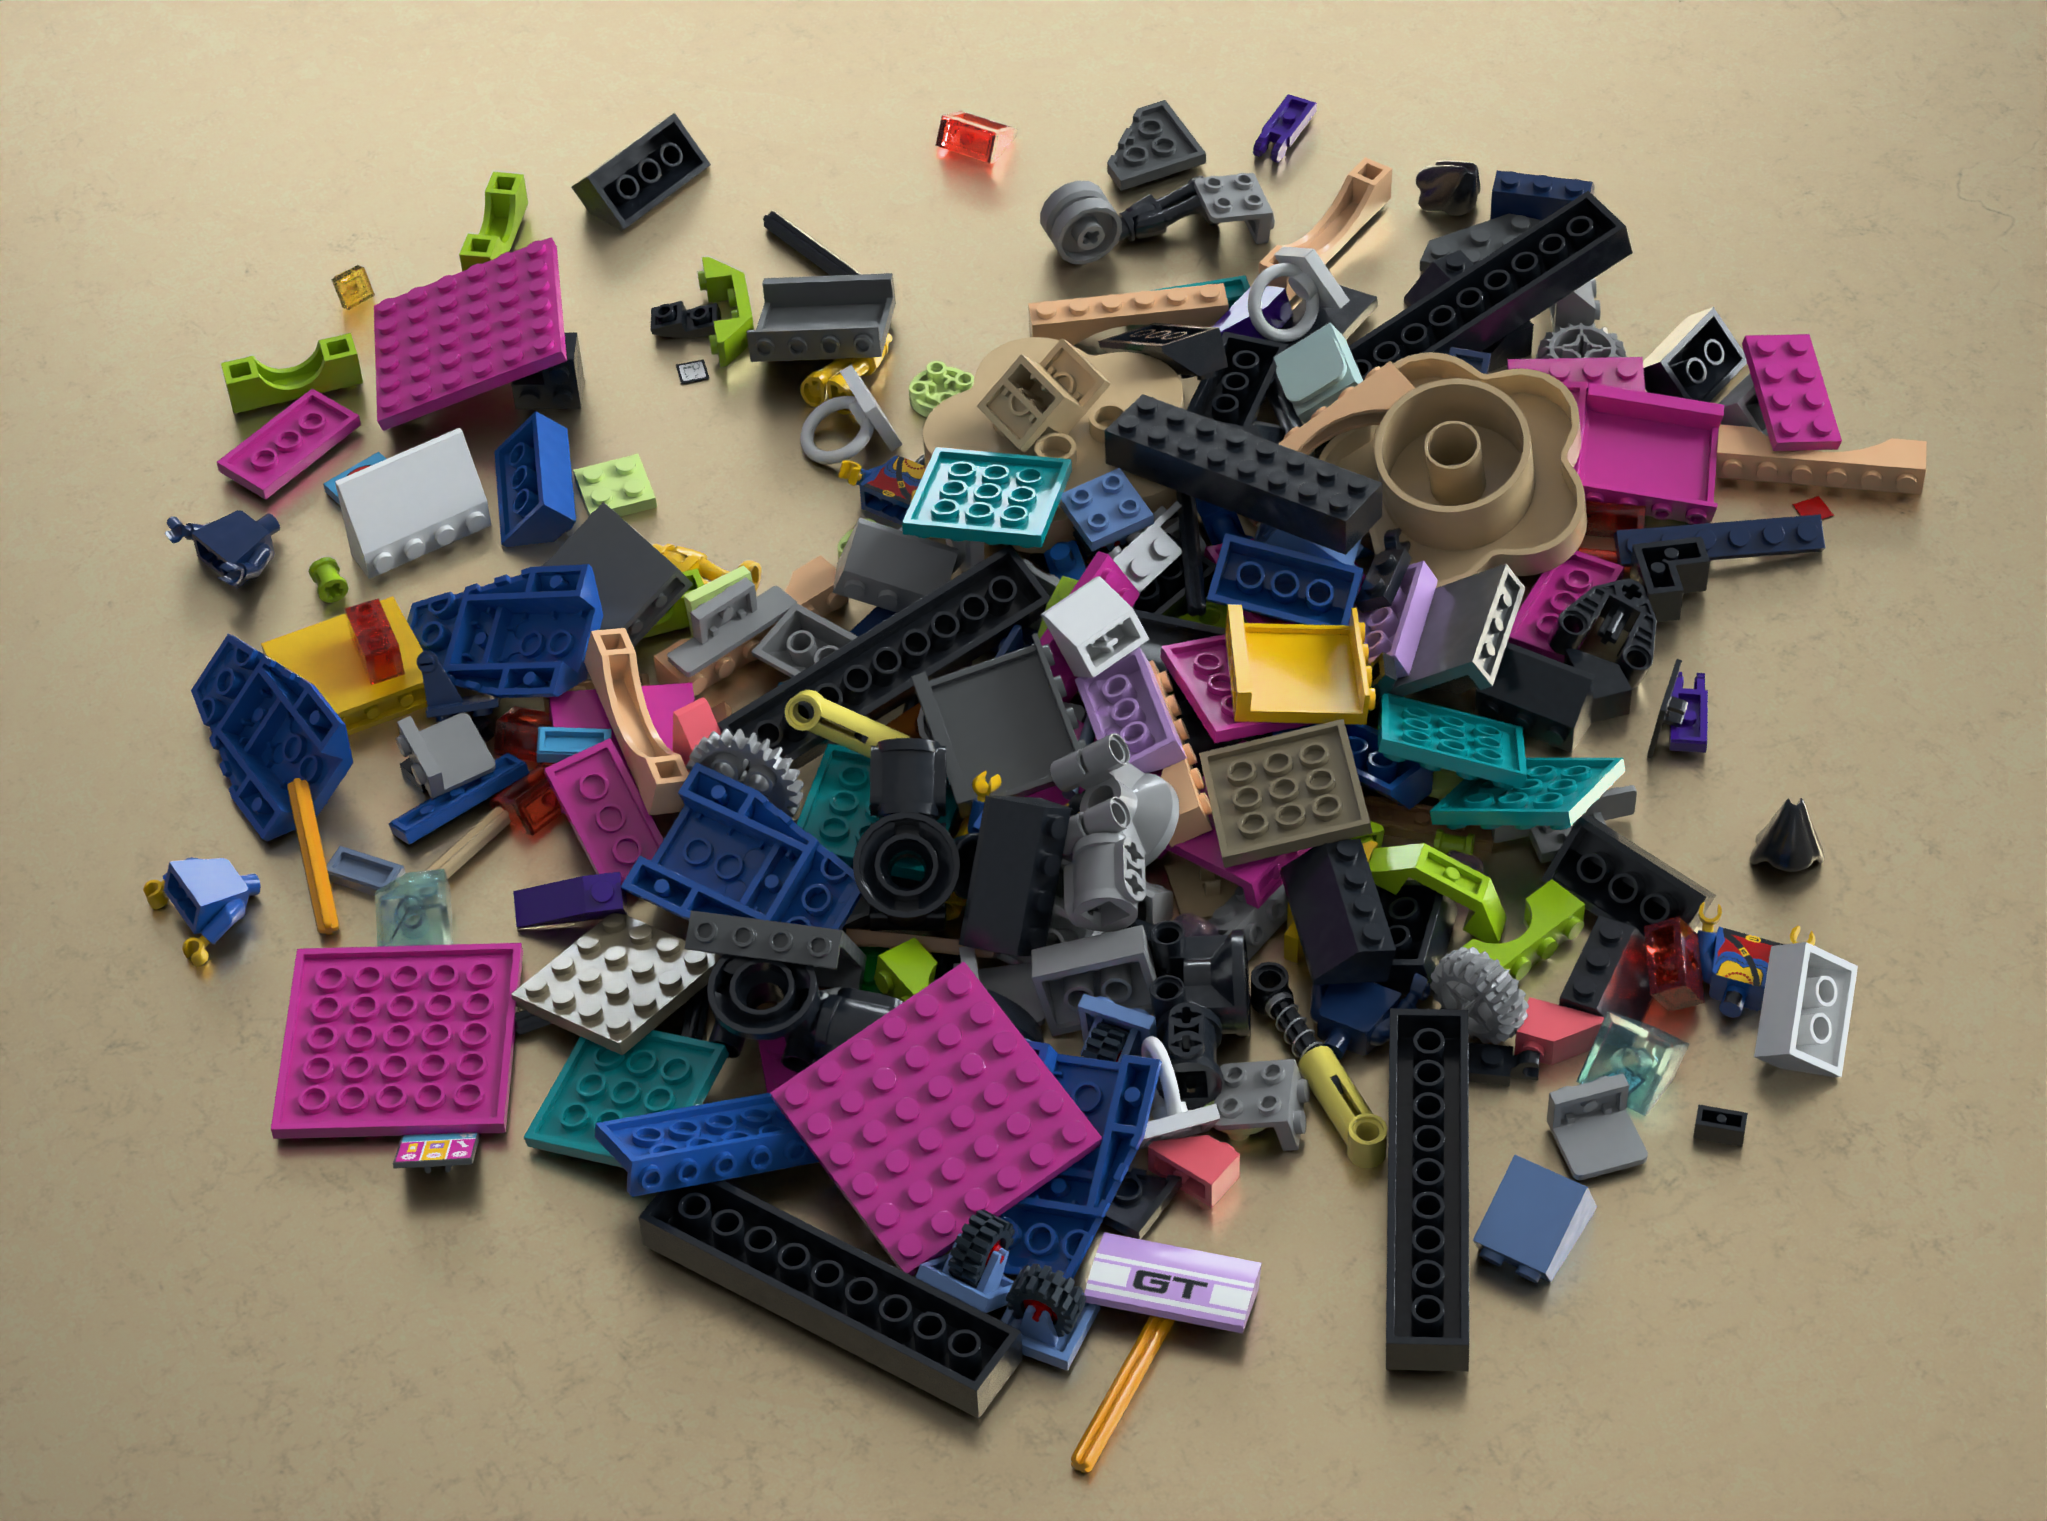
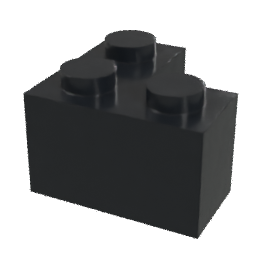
[511,332,585,409]
[1630,537,1710,622]

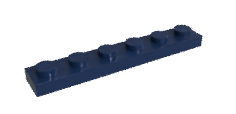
[1614,514,1826,567]

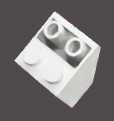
[1041,576,1150,678]

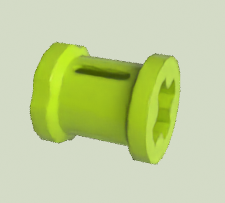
[308,557,349,603]
[1433,829,1475,867]

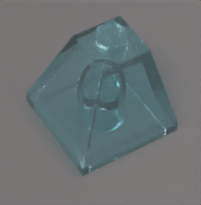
[375,869,453,947]
[1576,1011,1689,1116]

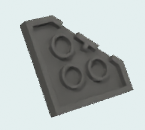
[1107,100,1206,191]
[1420,213,1540,271]

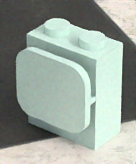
[1273,323,1363,423]

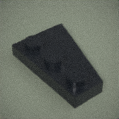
[1102,1167,1182,1239]

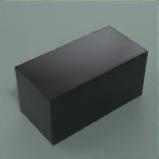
[1693,1105,1748,1147]

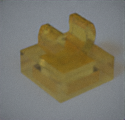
[331,265,375,310]

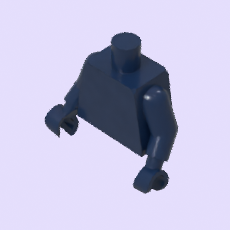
[165,510,280,589]
[1310,973,1431,1060]

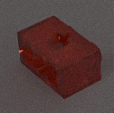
[345,598,405,685]
[1644,917,1705,1012]

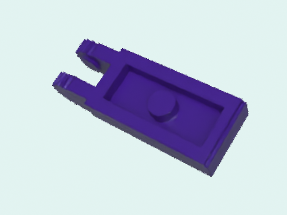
[1253,94,1317,163]
[1669,672,1708,753]

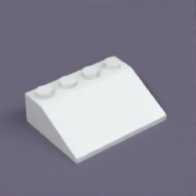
[335,428,492,579]

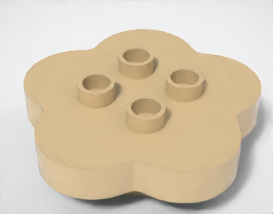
[923,337,1183,553]
[1319,352,1587,588]

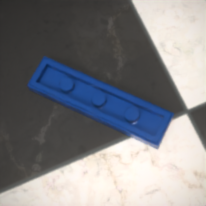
[389,753,530,845]

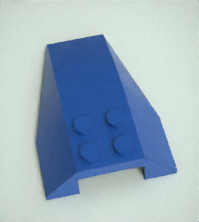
[407,564,603,698]
[191,634,353,841]
[621,762,862,930]
[998,1040,1162,1279]

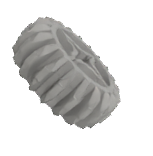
[1536,322,1627,359]
[1430,947,1529,1045]

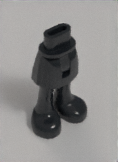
[1118,175,1220,241]

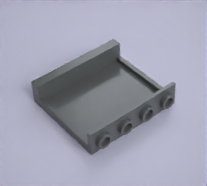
[747,273,896,362]
[542,502,693,680]
[1375,563,1526,708]
[911,633,1087,818]
[685,910,867,990]

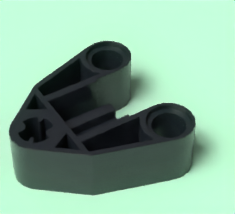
[1548,579,1657,690]

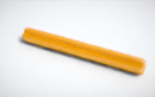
[287,778,339,935]
[1071,1315,1175,1473]

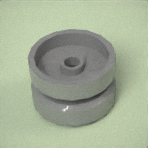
[1040,181,1122,264]

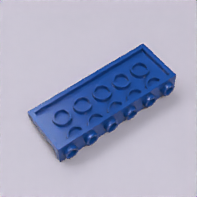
[595,1092,819,1197]

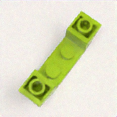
[697,257,754,367]
[1368,843,1507,944]

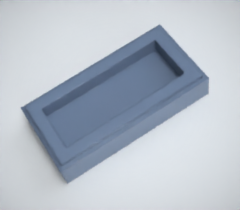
[326,846,406,900]

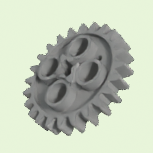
[686,728,804,817]

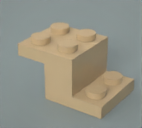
[977,338,1111,453]

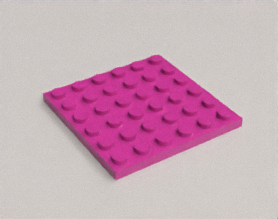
[374,237,567,431]
[271,943,523,1139]
[770,962,1103,1276]

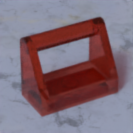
[935,111,1017,163]
[1577,501,1646,564]
[494,706,555,765]
[489,762,563,836]

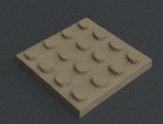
[1199,719,1372,868]
[511,913,722,1055]

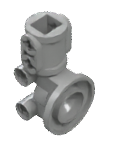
[1050,733,1179,932]

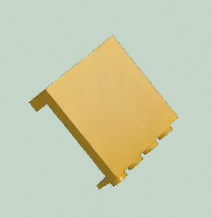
[261,596,428,736]
[1225,604,1376,725]

